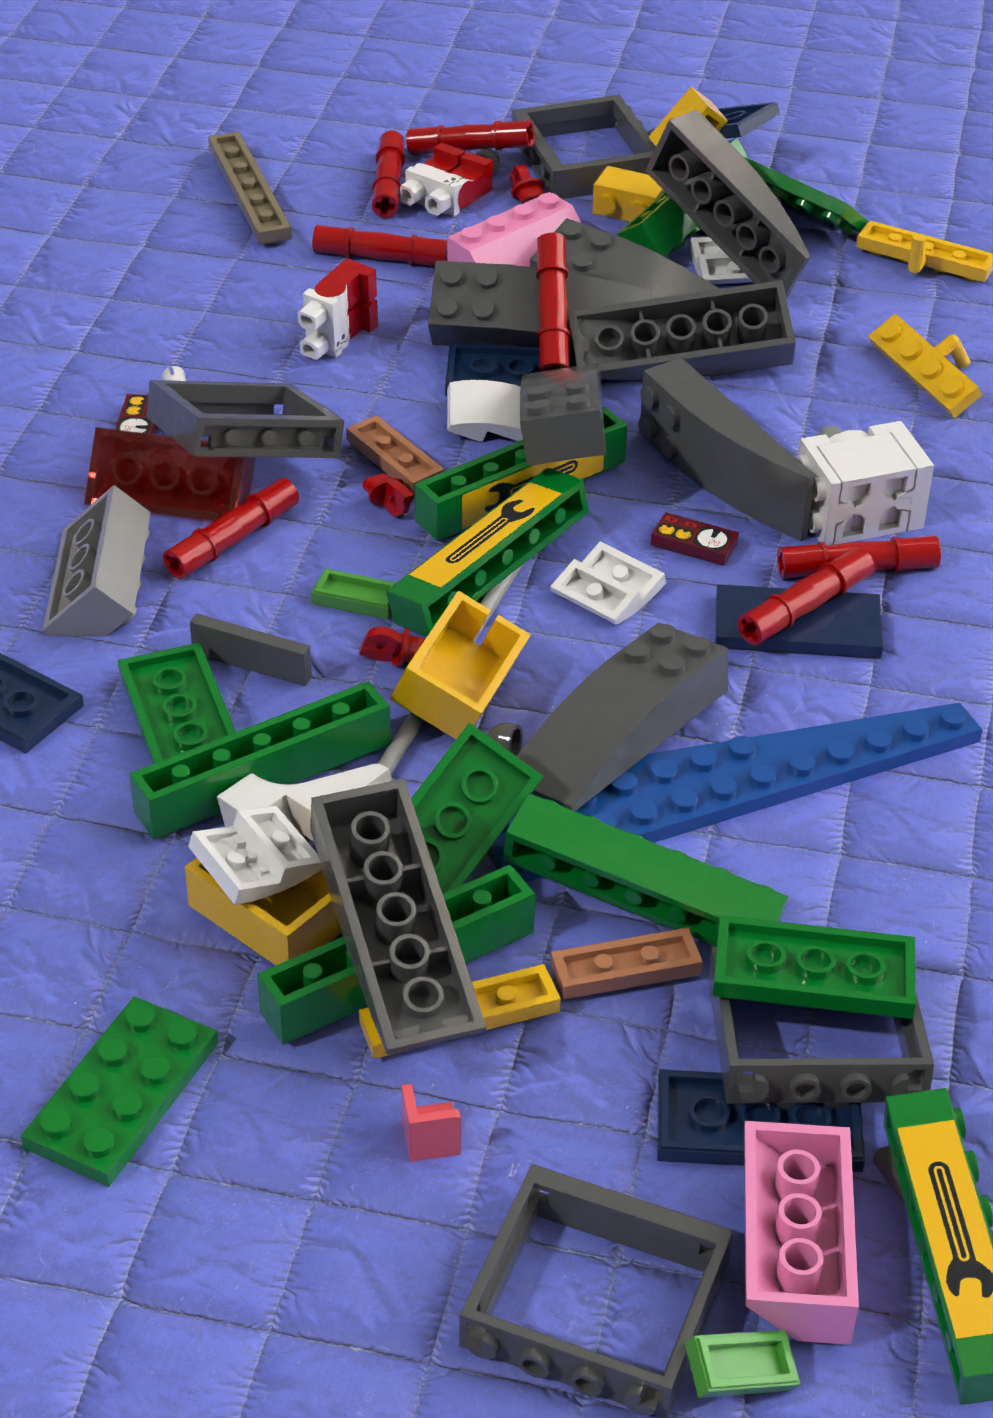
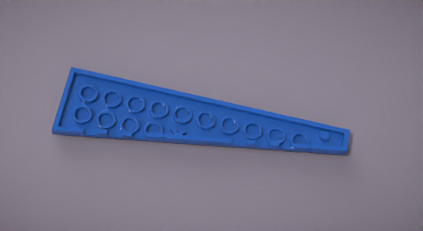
[487,702,983,882]

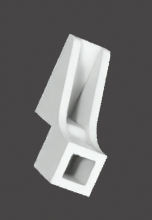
[217,764,392,841]

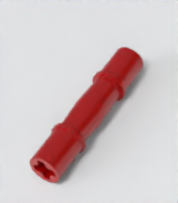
[406,120,535,155]
[372,130,405,218]
[312,225,447,266]
[536,233,570,372]
[163,477,299,579]
[777,536,941,579]
[738,547,875,645]

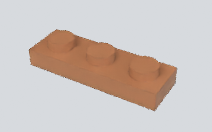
[346,415,444,495]
[550,927,703,1000]

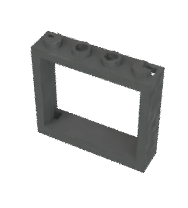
[512,95,656,199]
[146,380,344,458]
[709,946,934,1104]
[459,1164,733,1418]

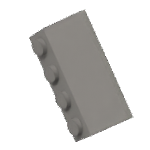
[42,485,151,636]

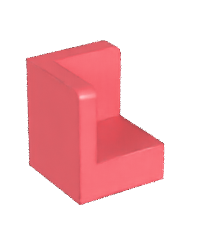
[401,1084,461,1162]

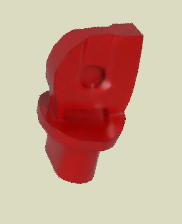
[509,164,544,204]
[362,474,414,517]
[359,626,425,667]

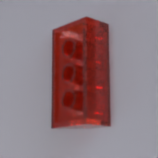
[84,427,256,521]

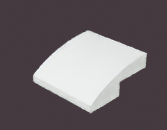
[689,237,753,284]
[447,380,523,442]
[550,541,666,625]
[188,806,322,905]

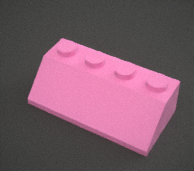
[447,192,581,267]
[744,1121,859,1345]

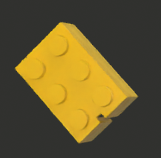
[390,591,531,739]
[185,858,342,965]

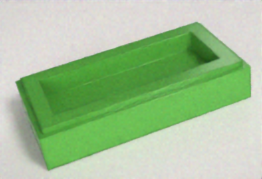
[311,568,395,620]
[684,1330,801,1398]

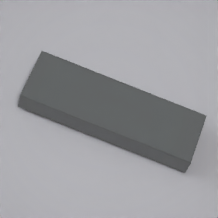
[190,613,312,686]

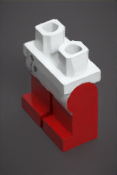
[400,143,493,217]
[297,258,378,360]

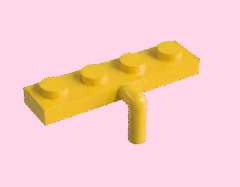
[856,221,993,282]
[868,313,983,419]
[359,964,561,1059]

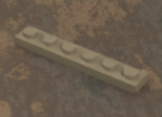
[208,132,292,244]

